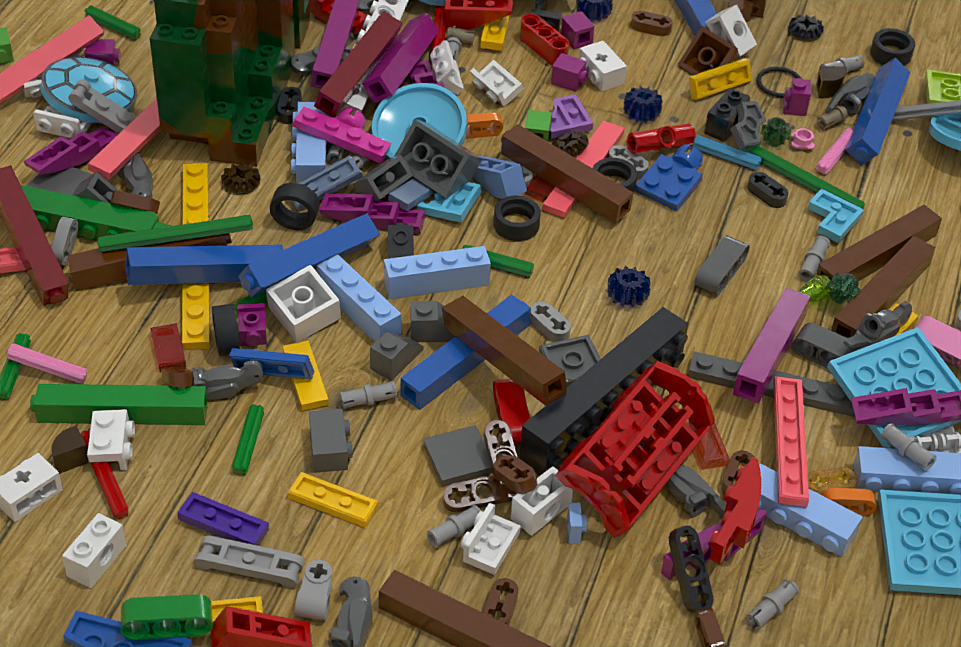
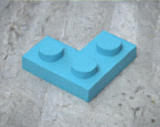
[808,189,864,243]

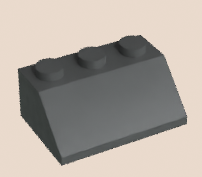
[394,119,483,198]

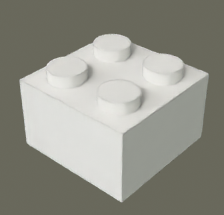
[266,265,341,343]

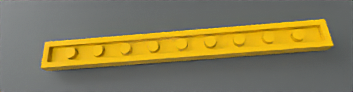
[182,163,210,350]

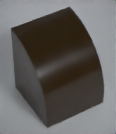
[816,66,847,98]
[51,425,89,474]

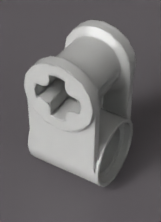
[295,560,332,621]

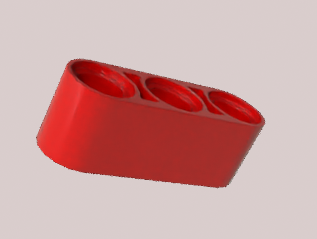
[520,14,569,66]
[493,379,530,446]

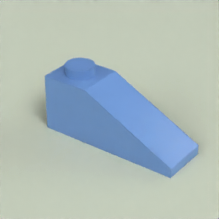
[472,155,527,199]

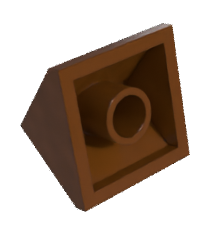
[678,26,738,75]

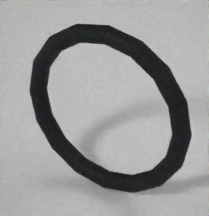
[756,66,801,98]

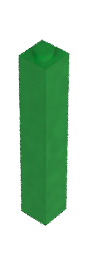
[30,384,208,425]

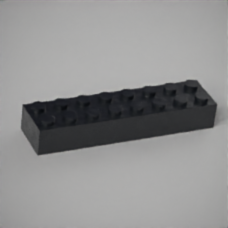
[519,307,688,476]

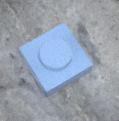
[567,503,587,544]

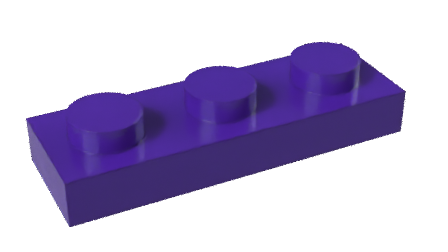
[177,492,269,546]

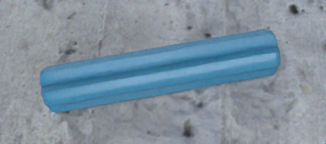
[693,135,761,170]

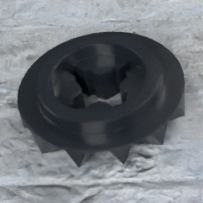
[788,14,824,40]

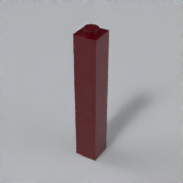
[314,11,403,118]
[0,165,69,306]

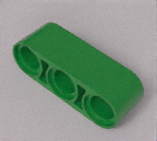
[121,594,213,640]

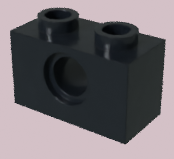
[704,88,751,142]

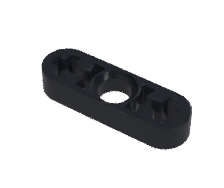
[668,525,714,613]

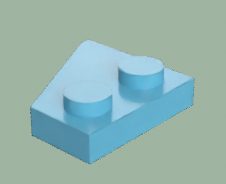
[418,182,481,223]

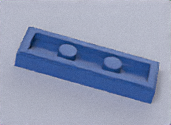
[229,348,315,379]

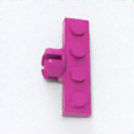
[293,106,391,164]

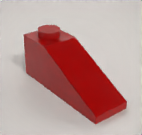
[445,0,513,30]
[211,606,312,647]

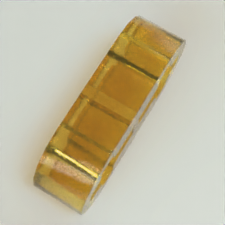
[808,467,857,495]

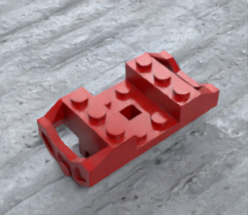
[554,361,715,538]

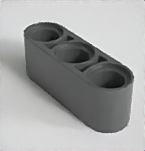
[694,235,750,296]
[792,323,865,369]

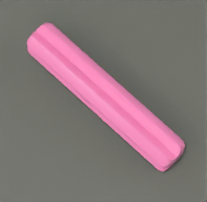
[816,128,853,175]
[7,344,87,384]

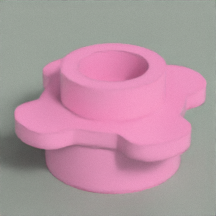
[791,128,815,150]

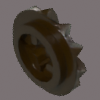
[551,131,589,157]
[221,163,261,193]

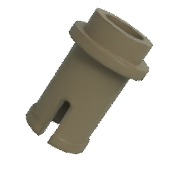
[446,26,475,46]
[817,106,848,130]

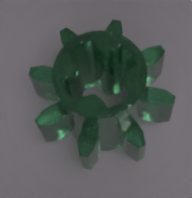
[761,117,791,147]
[826,272,861,304]

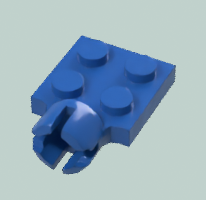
[635,144,703,212]

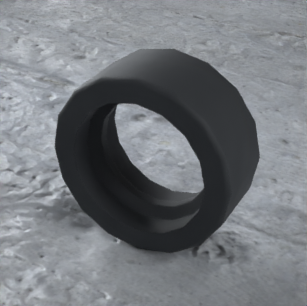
[870,28,915,66]
[593,157,638,194]
[269,182,320,230]
[493,195,541,241]
[211,304,240,356]

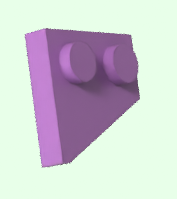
[550,94,593,139]

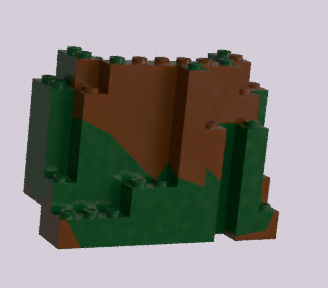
[149,0,310,167]

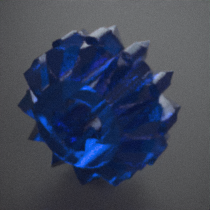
[576,0,613,22]
[623,86,663,123]
[607,265,651,309]

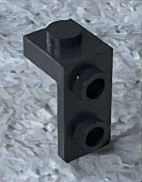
[531,0,562,33]
[388,223,414,259]

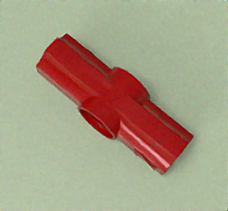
[626,123,696,154]

